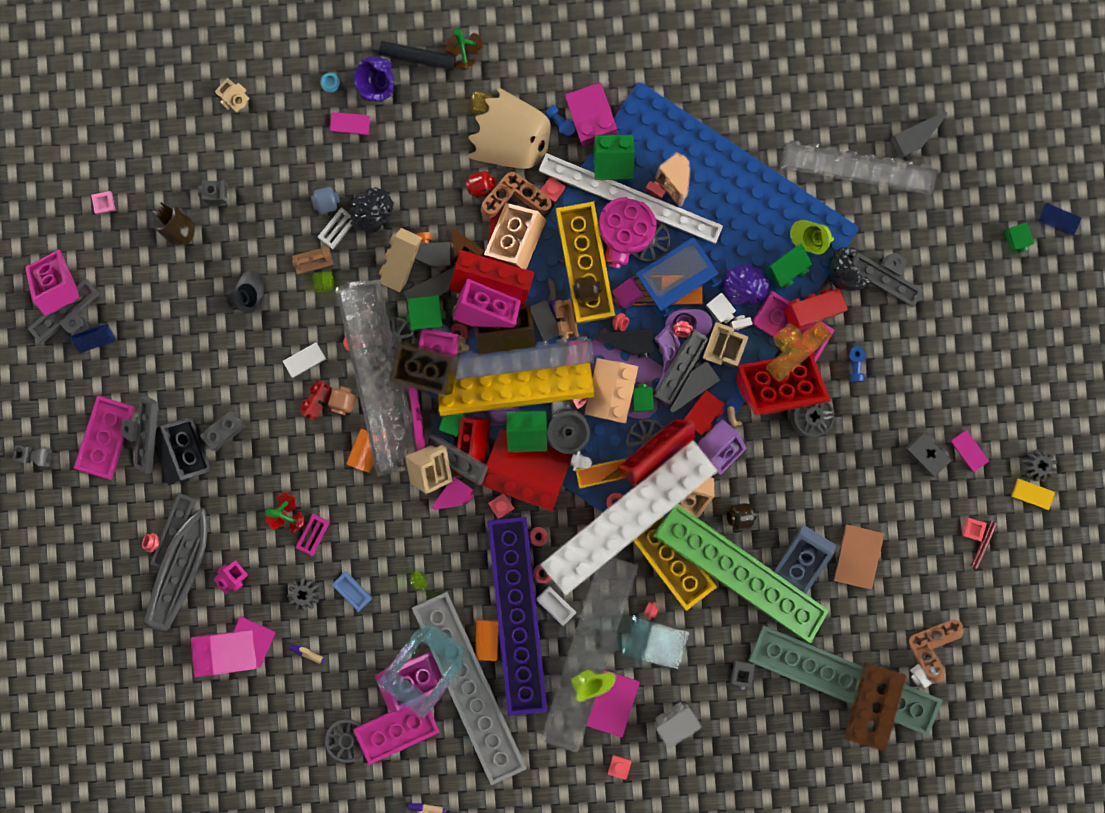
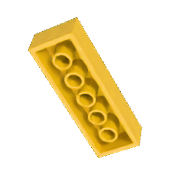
[556,202,615,324]
[633,516,717,611]

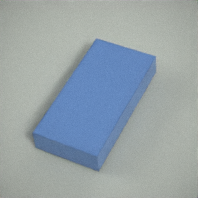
[332,571,373,612]

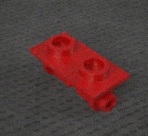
[300,380,332,420]

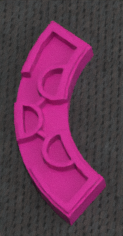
[408,386,426,451]

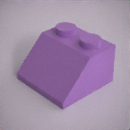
[697,419,747,475]

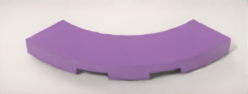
[653,325,681,407]

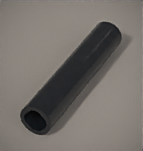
[379,41,456,71]

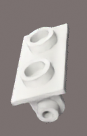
[570,451,591,471]

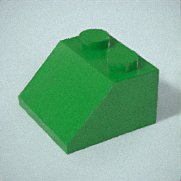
[592,135,635,180]
[765,243,812,289]
[507,411,547,452]

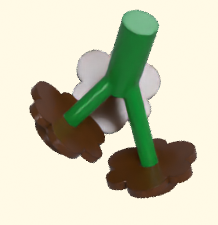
[445,29,484,70]

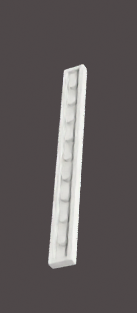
[539,153,723,244]

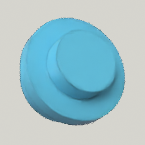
[321,73,340,92]

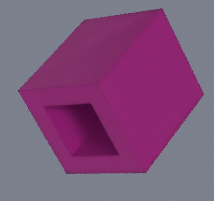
[612,278,645,309]

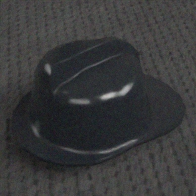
[229,271,264,314]

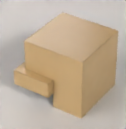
[702,322,748,368]
[405,445,452,494]

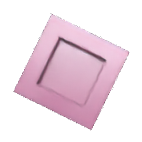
[91,191,116,215]

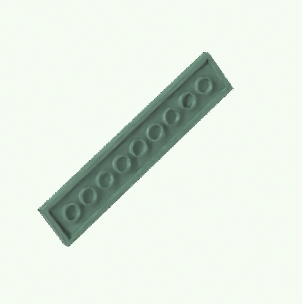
[748,625,943,736]

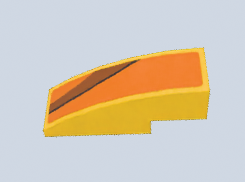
[576,458,627,488]

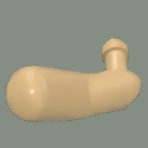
[727,406,742,427]

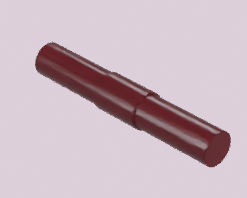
[971,521,997,569]

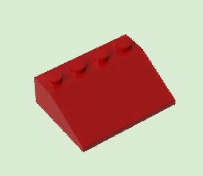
[735,352,830,415]
[617,419,695,486]
[479,428,573,511]

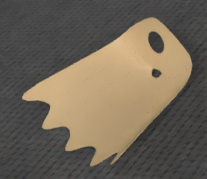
[467,88,551,169]

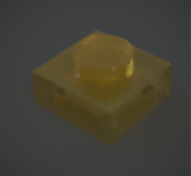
[471,92,492,114]

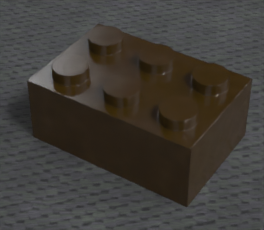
[474,305,536,355]
[391,342,460,396]

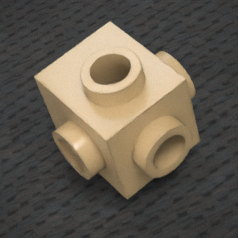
[215,78,250,112]

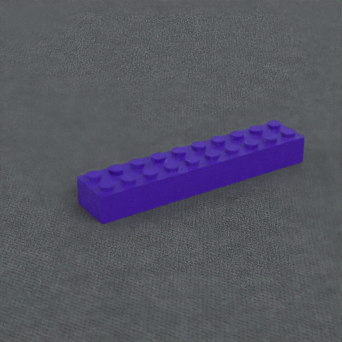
[488,516,547,716]

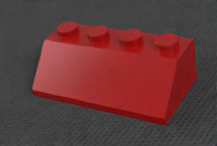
[449,250,534,306]

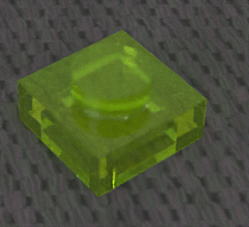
[312,271,335,293]
[410,570,429,590]

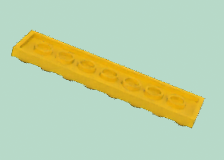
[438,363,595,416]

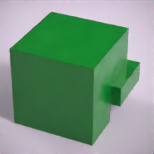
[406,295,446,330]

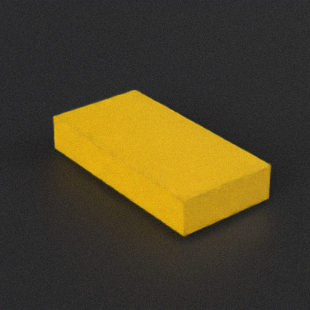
[1011,479,1055,510]

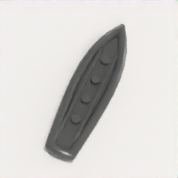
[144,508,208,631]

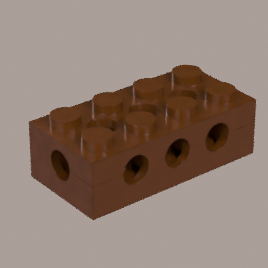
[844,662,907,751]

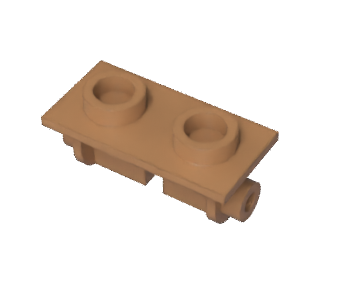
[292,246,334,275]
[554,299,579,340]

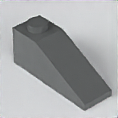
[891,111,947,160]
[415,242,451,271]
[669,361,720,414]

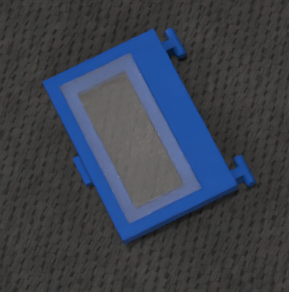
[636,237,722,318]

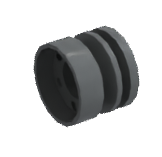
[789,402,834,437]

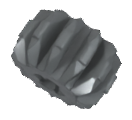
[1023,449,1057,482]
[287,578,321,611]

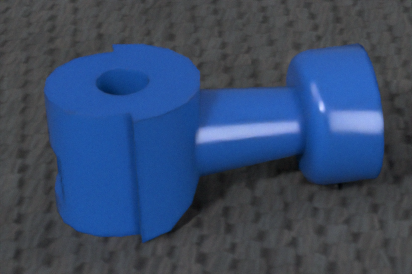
[544,105,575,138]
[846,346,866,382]

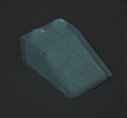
[623,615,689,669]

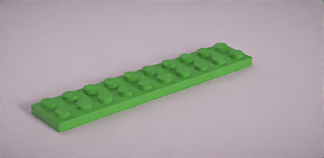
[654,504,829,643]

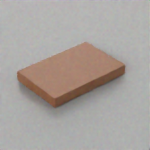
[833,525,884,590]

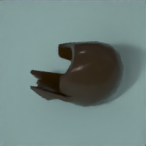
[152,202,195,246]

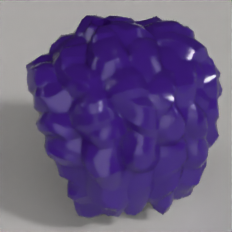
[353,56,394,102]
[721,264,769,305]

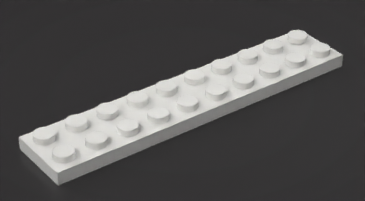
[541,440,718,595]

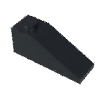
[593,329,654,358]

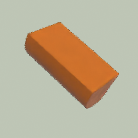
[346,429,384,473]
[475,619,499,661]

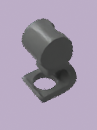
[13,445,52,467]

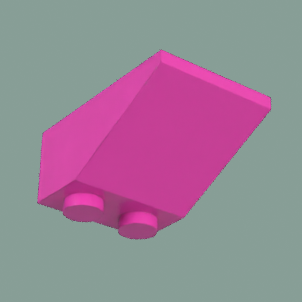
[565,82,618,148]
[25,250,79,316]
[453,279,521,328]
[191,630,257,677]
[375,651,447,711]

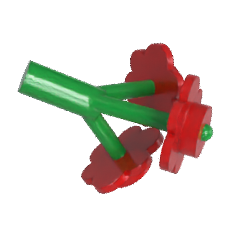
[265,492,304,534]

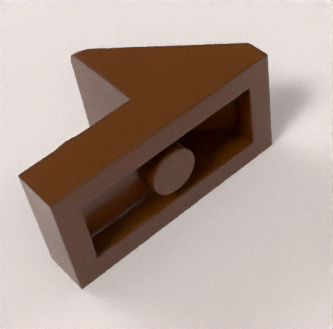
[451,228,485,260]

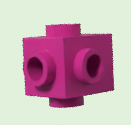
[213,560,248,594]

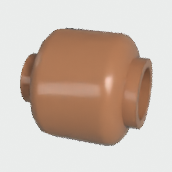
[328,386,356,416]

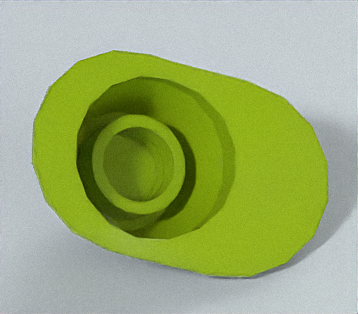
[790,220,834,255]
[571,670,616,702]

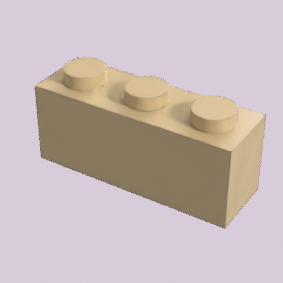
[379,228,422,292]

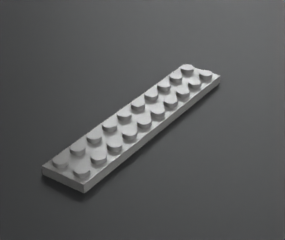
[412,591,527,785]

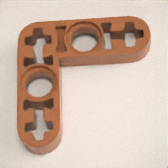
[481,172,552,218]
[909,620,963,683]

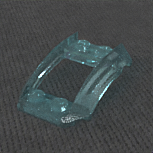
[377,624,464,718]

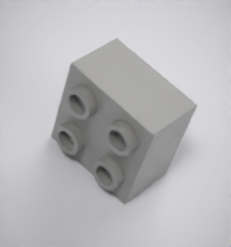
[654,702,702,748]

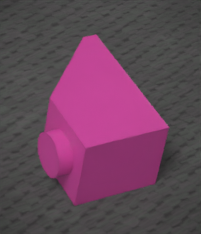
[431,476,474,510]

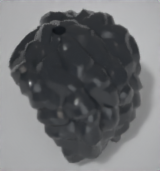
[348,187,394,233]
[829,247,871,291]

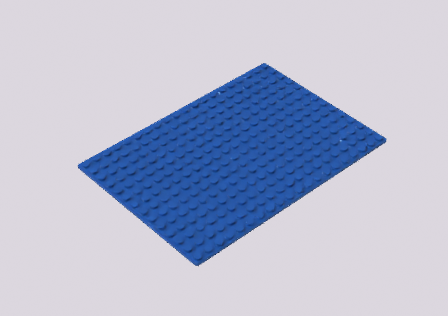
[429,82,859,517]

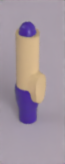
[289,644,325,664]
[408,803,446,813]

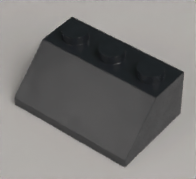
[154,417,212,486]

